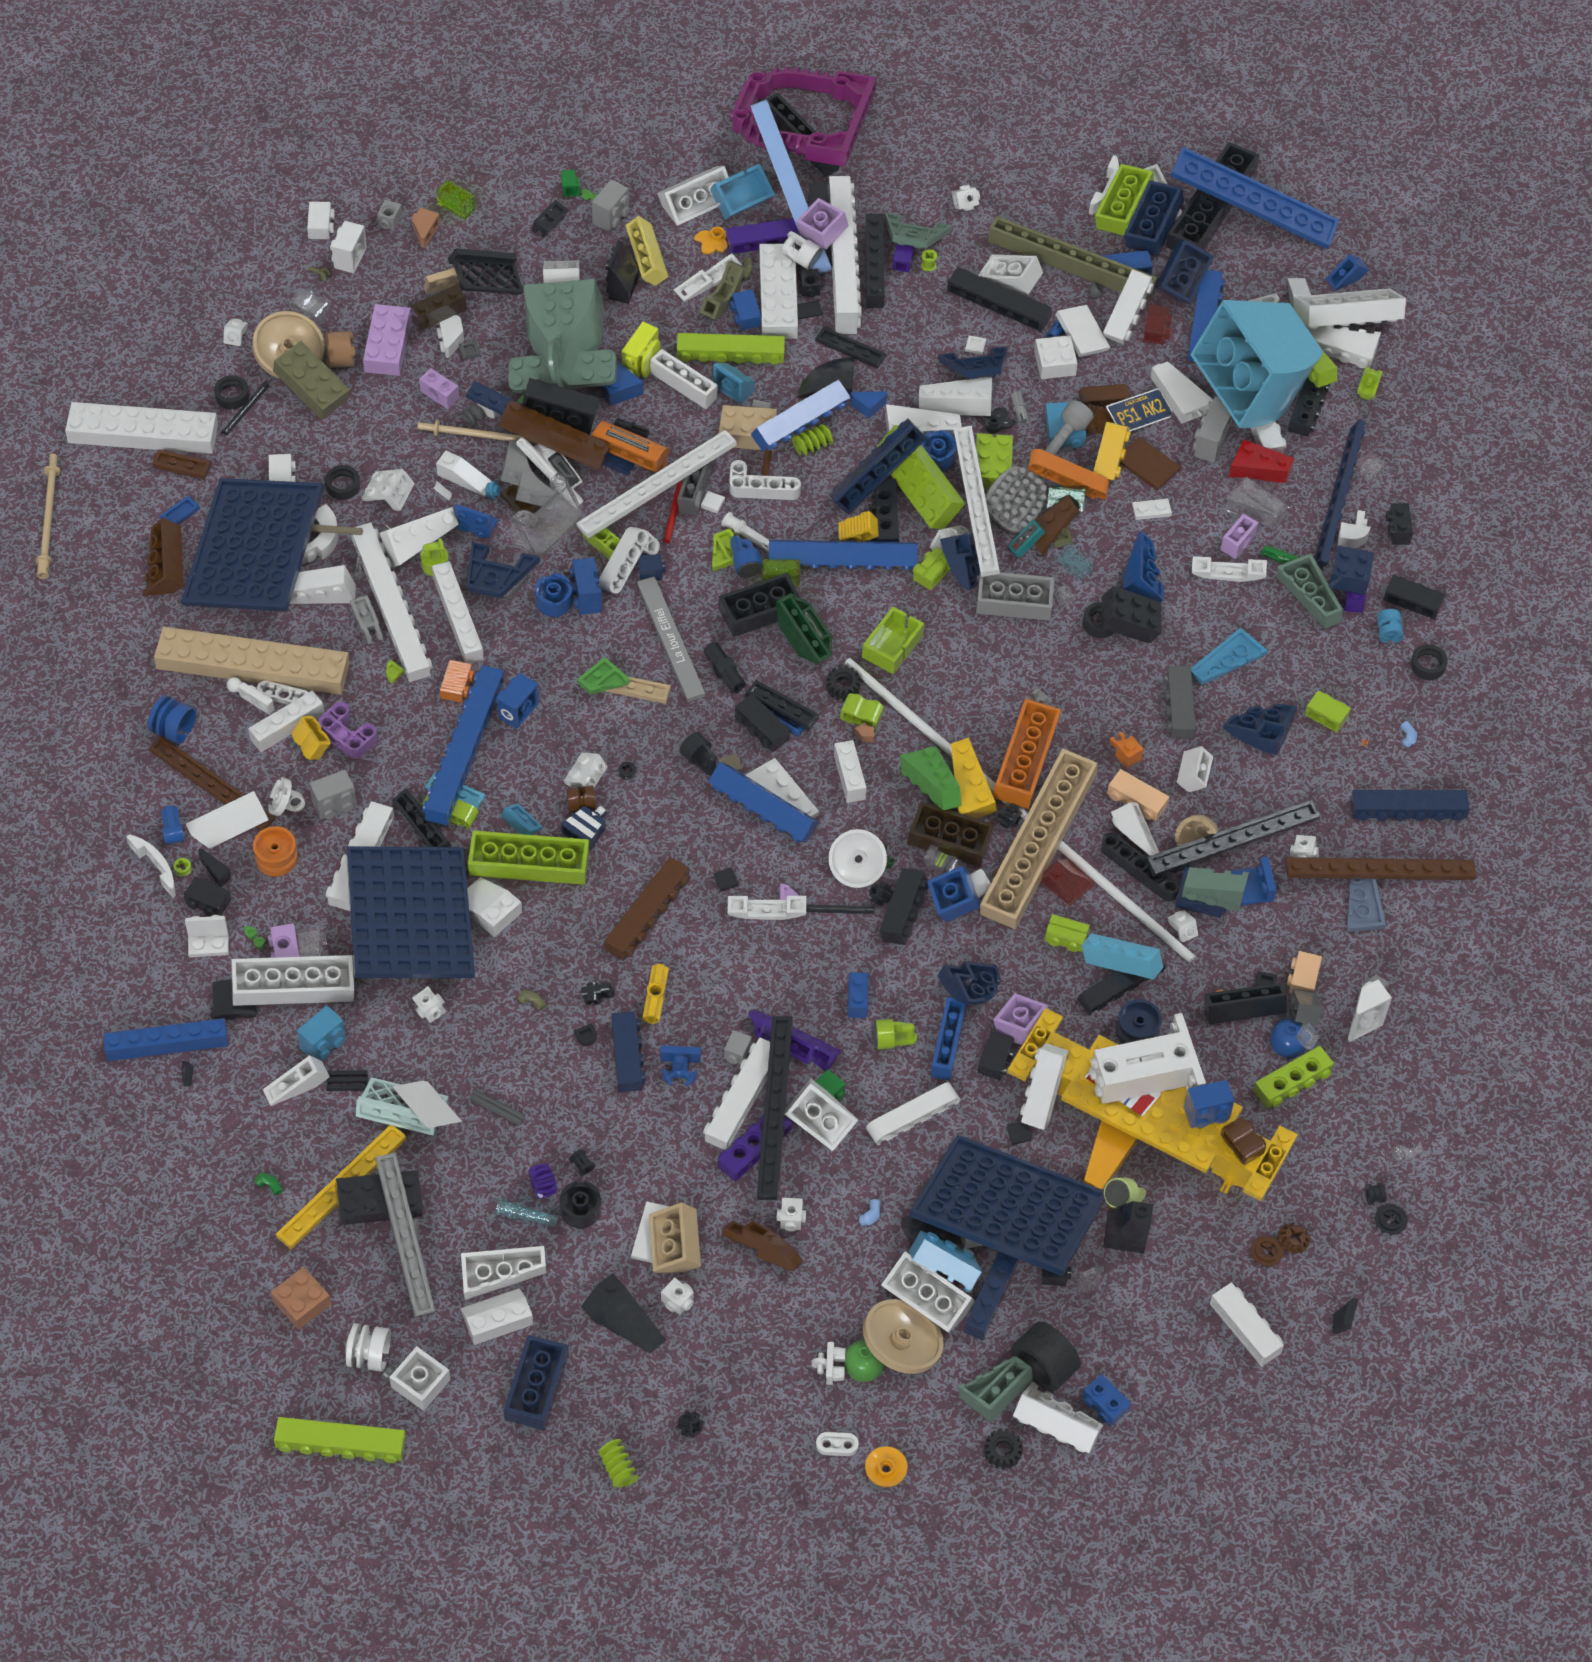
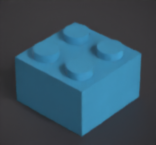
[297,1006,346,1061]

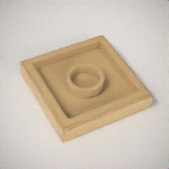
[424,268,459,294]

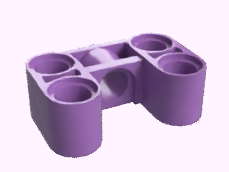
[318,702,378,759]

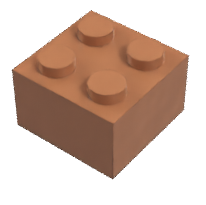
[271,1267,331,1330]

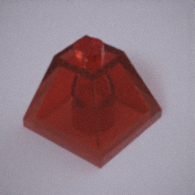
[1042,859,1096,907]

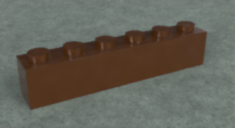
[499,400,610,471]
[604,857,690,961]

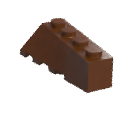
[142,518,184,596]

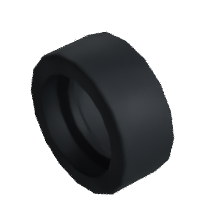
[214,375,249,410]
[325,465,360,500]
[1082,602,1114,638]
[1411,644,1448,680]

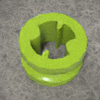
[173,858,192,877]

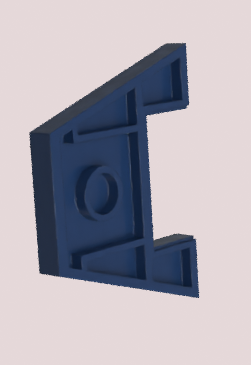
[938,346,1008,379]
[466,542,540,598]

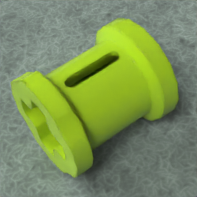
[921,249,937,272]

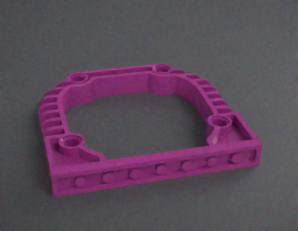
[730,66,876,167]

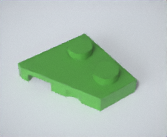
[577,657,630,695]

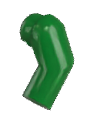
[254,1172,283,1196]

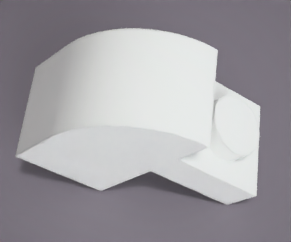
[1337,510,1370,548]

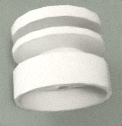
[346,1323,391,1372]

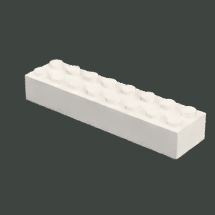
[65,402,218,454]

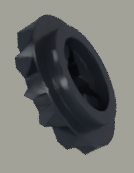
[1374,1204,1408,1236]

